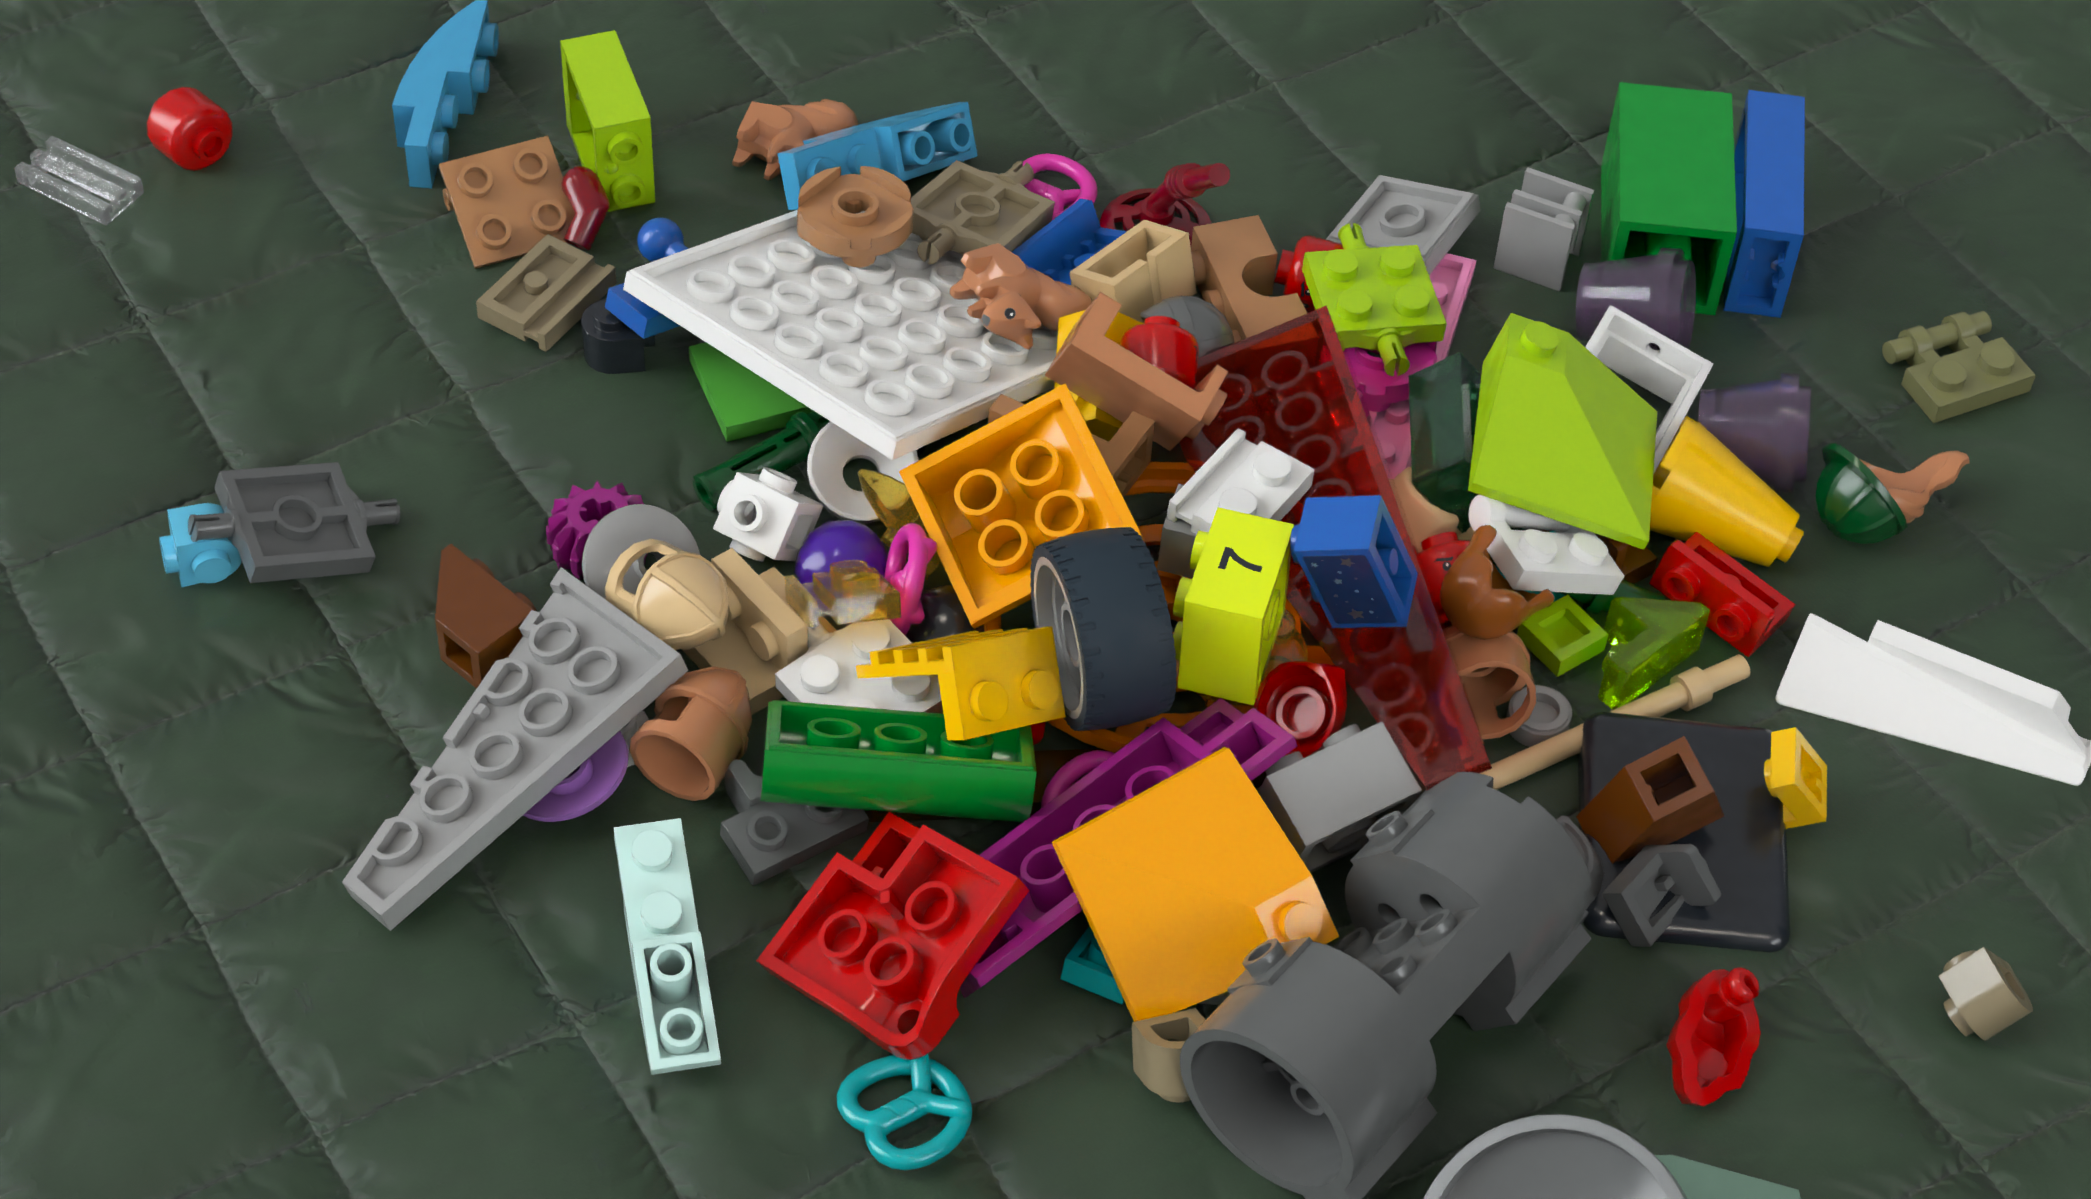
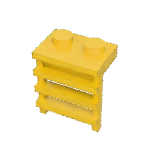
[856,626,1066,741]

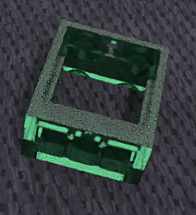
[1408,352,1526,533]

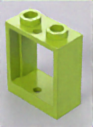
[560,30,655,212]

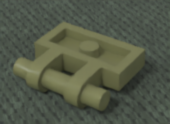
[1882,311,2036,423]

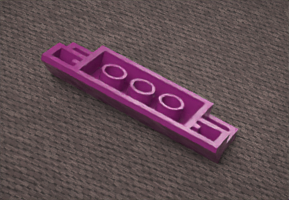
[960,698,1297,998]

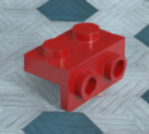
[1649,532,1796,658]

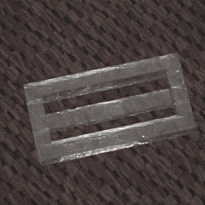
[14,136,144,226]

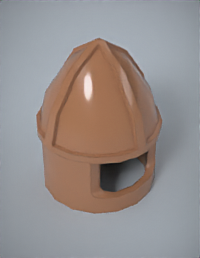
[1429,624,1536,740]
[629,666,752,801]

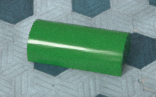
[760,700,1037,822]

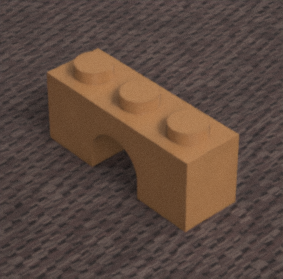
[1191,215,1317,386]

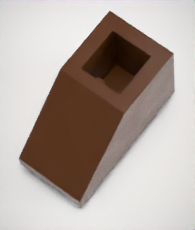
[435,544,537,689]
[1576,736,1724,864]

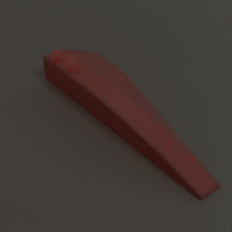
[1180,306,1492,791]

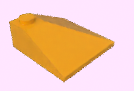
[899,384,1145,629]
[1052,747,1339,1022]

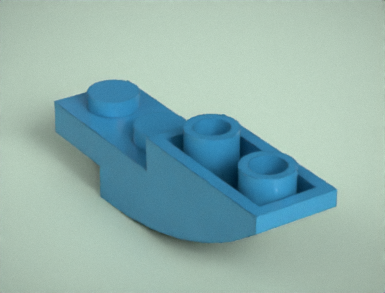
[392,0,499,189]
[777,102,978,210]

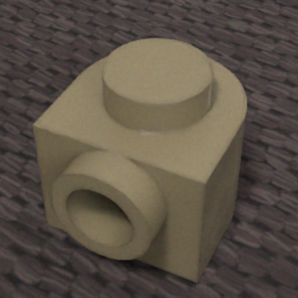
[1938,947,2033,1041]
[1132,1008,1206,1102]

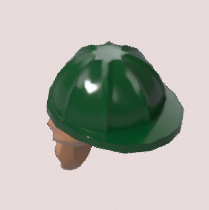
[1815,443,1970,544]

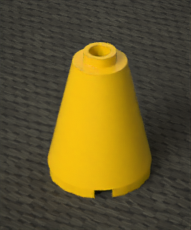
[1650,416,1804,567]

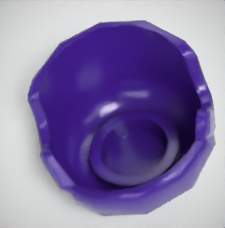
[794,520,888,610]

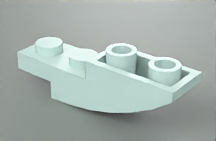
[614,818,721,1075]

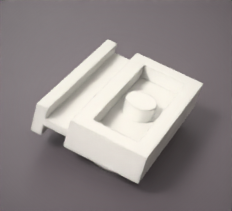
[1167,428,1315,535]

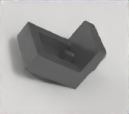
[1602,844,1722,947]

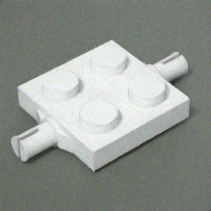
[775,607,943,714]

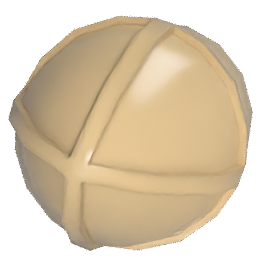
[605,539,729,650]

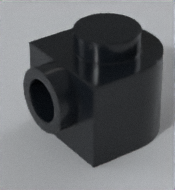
[581,299,655,374]

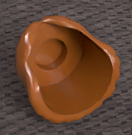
[1439,525,1555,640]

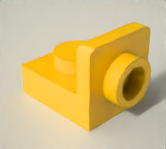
[1764,727,1827,829]

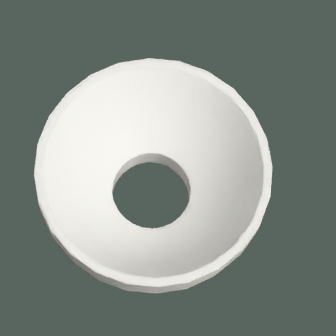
[807,421,919,523]

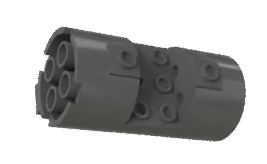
[1180,772,1591,1199]

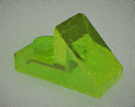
[1598,597,1710,710]

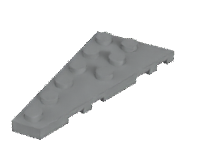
[342,567,688,931]

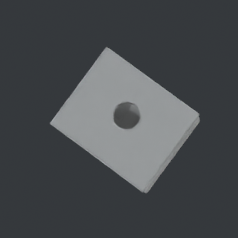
[1493,167,1595,291]

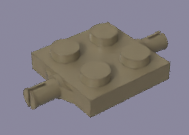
[911,160,1055,264]

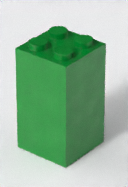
[1601,82,1737,315]

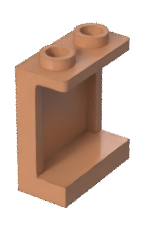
[1045,292,1228,451]

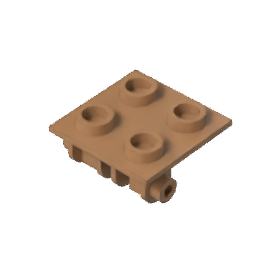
[439,136,575,269]

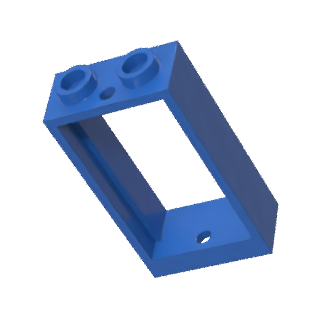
[1723,90,1805,318]

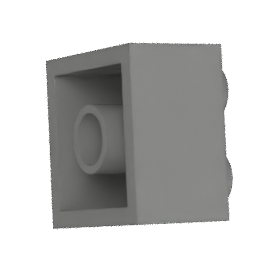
[1256,721,1422,873]

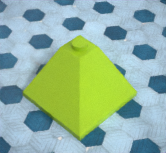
[1468,313,1657,550]

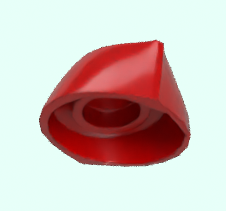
[1254,661,1347,758]

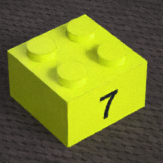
[1173,507,1294,706]

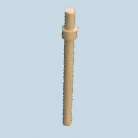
[1474,654,1750,790]

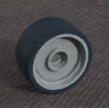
[1030,527,1177,731]

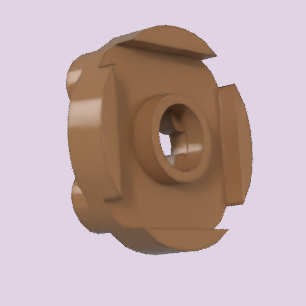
[797,166,914,268]

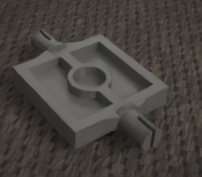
[188,462,400,583]

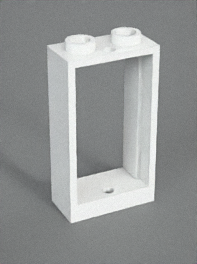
[1585,305,1713,474]

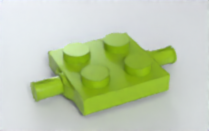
[1302,223,1447,376]

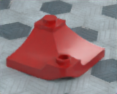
[756,812,1030,1060]

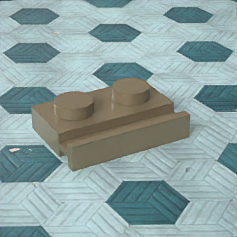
[476,234,617,352]

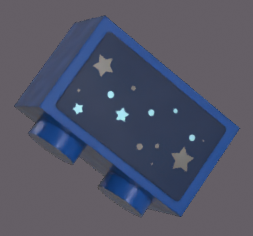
[1290,495,1418,628]

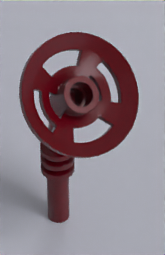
[1100,163,1230,247]

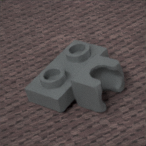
[720,760,869,886]

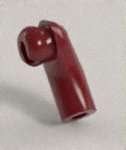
[561,166,610,252]

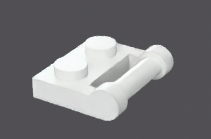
[1468,495,1624,595]

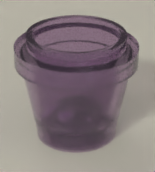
[1576,247,1696,350]
[1698,373,1811,494]

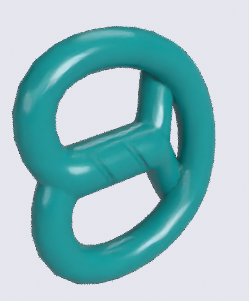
[836,1054,972,1171]

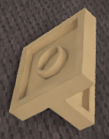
[682,548,836,715]

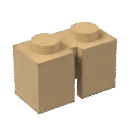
[1070,220,1197,323]

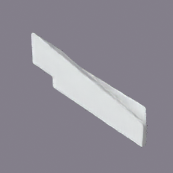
[1775,613,2091,786]

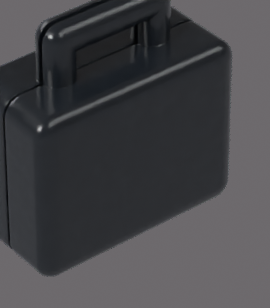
[1578,712,1790,952]

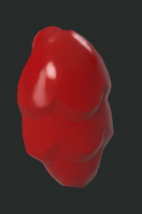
[1666,967,1761,1106]

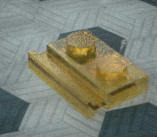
[784,560,901,627]

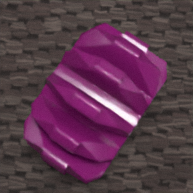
[546,479,648,580]

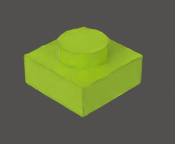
[1517,595,1609,677]

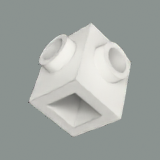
[713,467,824,562]

